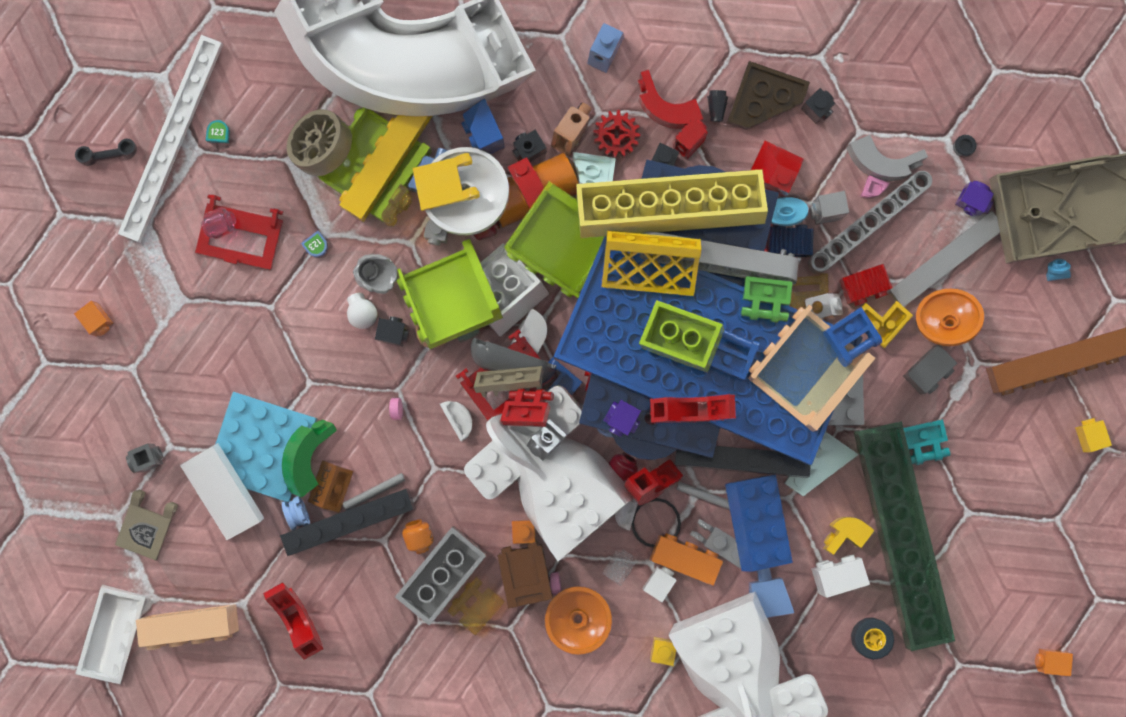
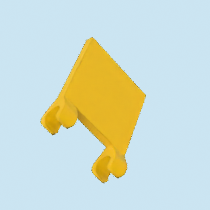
[412,153,480,211]

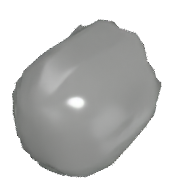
[353,254,398,294]

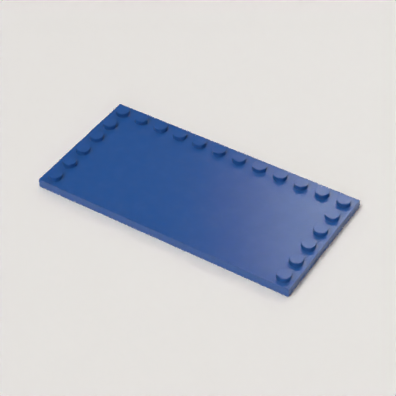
[553,236,863,465]

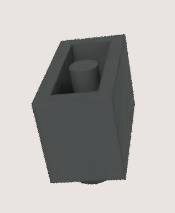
[903,345,957,395]

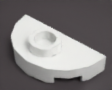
[440,401,473,442]
[615,499,637,531]

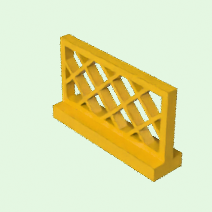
[602,230,702,296]

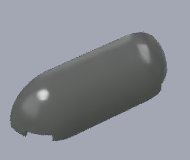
[471,338,557,384]

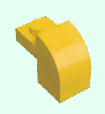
[823,517,874,555]

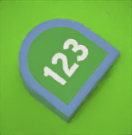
[301,231,328,257]

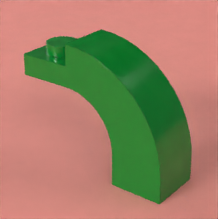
[282,420,337,498]

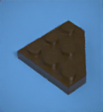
[727,61,810,130]

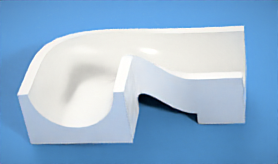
[274,0,536,116]

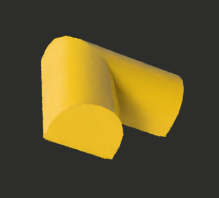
[861,301,913,349]

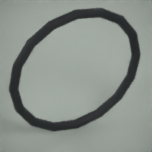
[631,498,681,548]

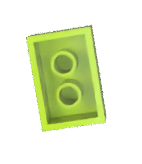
[639,300,725,373]

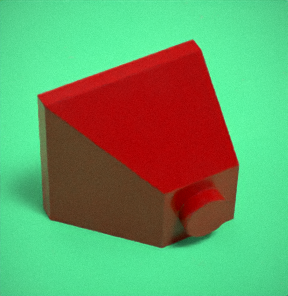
[750,140,804,197]

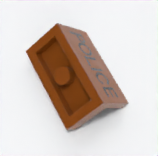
[308,460,354,513]

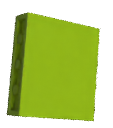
[317,107,432,222]
[504,181,604,298]
[397,239,503,349]

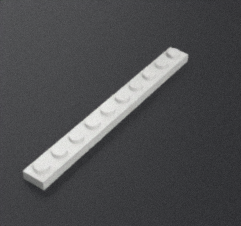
[118,35,223,243]

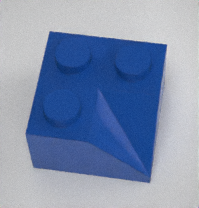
[461,99,505,154]

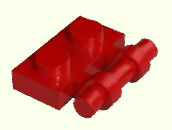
[500,389,554,427]

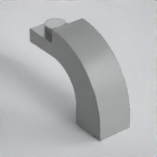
[846,135,928,181]

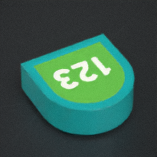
[206,120,230,144]

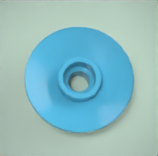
[771,197,808,226]

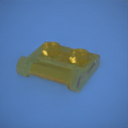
[789,273,829,313]

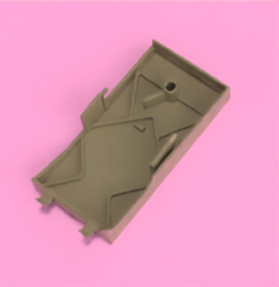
[989,153,1126,264]

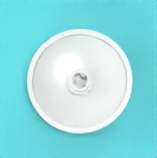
[425,147,509,235]

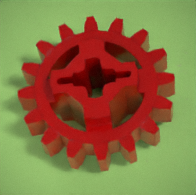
[593,110,640,158]

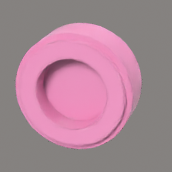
[389,398,403,420]
[550,572,561,595]

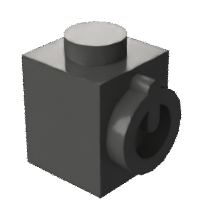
[126,443,163,473]

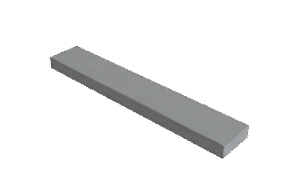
[889,211,1000,307]

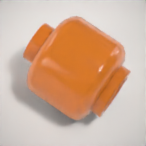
[402,519,434,554]

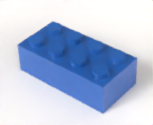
[725,475,793,572]

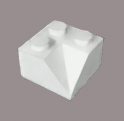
[811,555,870,598]

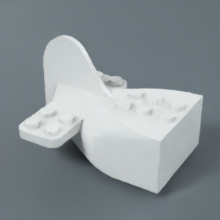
[464,386,633,561]
[669,592,828,717]

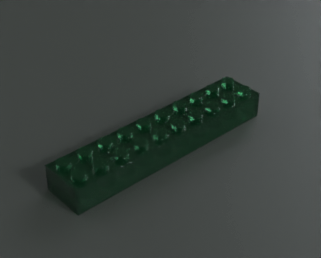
[853,421,955,651]

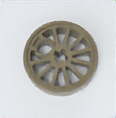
[287,109,352,176]

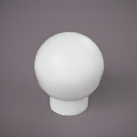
[347,293,377,329]

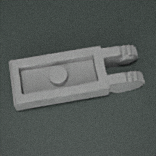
[690,519,741,569]

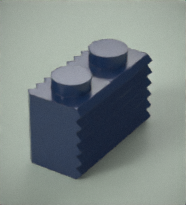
[767,224,814,257]

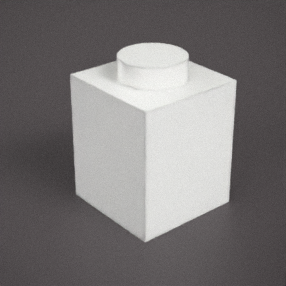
[642,566,676,602]

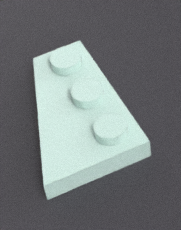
[572,152,616,184]
[784,431,859,496]

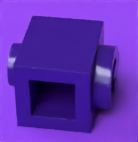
[955,181,994,217]
[603,400,641,437]

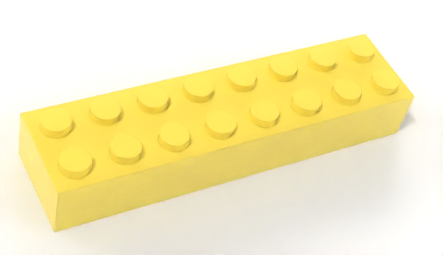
[577,170,768,238]

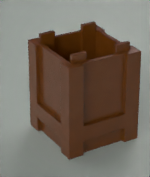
[497,540,553,609]

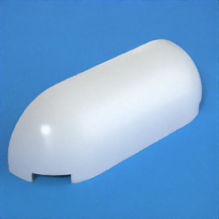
[510,308,547,354]

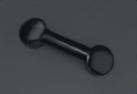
[75,138,137,166]

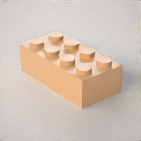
[136,604,239,650]

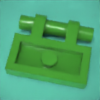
[741,276,793,323]

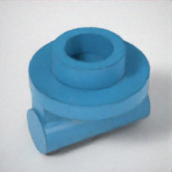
[1046,259,1071,281]

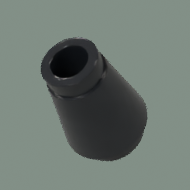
[707,90,728,122]

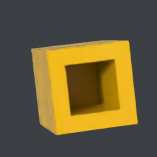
[1075,418,1112,453]
[650,637,676,666]

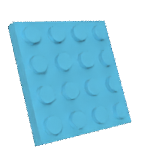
[216,392,317,502]

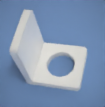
[805,293,843,318]

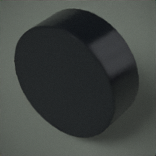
[953,135,977,158]

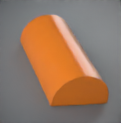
[499,153,579,228]

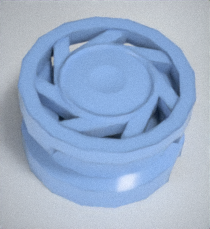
[282,496,310,531]

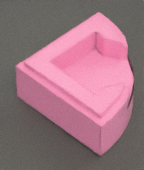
[860,175,890,198]

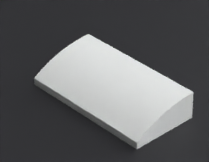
[180,443,264,540]
[76,585,146,684]

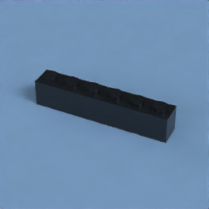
[675,446,811,478]
[280,488,416,557]

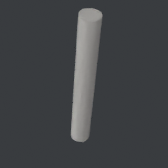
[343,473,406,511]
[676,481,730,510]

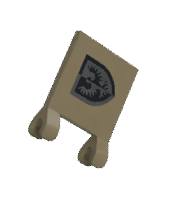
[115,489,178,561]

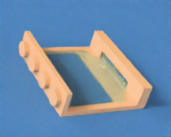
[747,304,875,432]

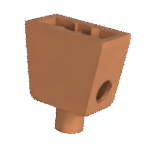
[551,102,592,157]

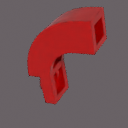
[637,69,703,129]
[507,157,544,210]
[650,394,736,423]
[624,459,683,505]
[263,582,323,660]

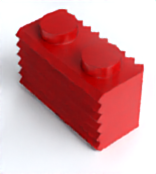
[673,119,708,160]
[839,264,892,306]

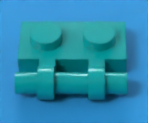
[898,419,951,466]

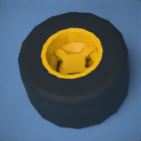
[851,617,894,660]

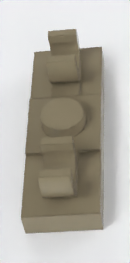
[474,366,544,397]

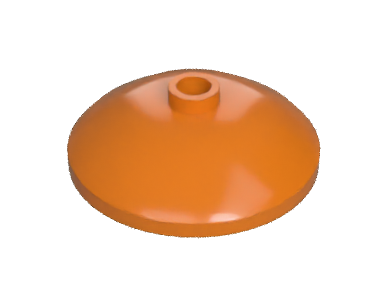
[916,288,984,346]
[545,586,612,654]

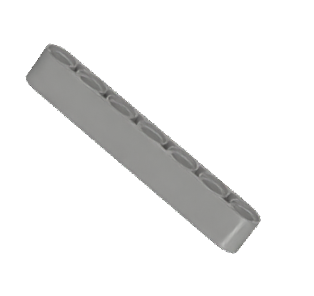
[808,171,932,274]
[640,231,799,285]

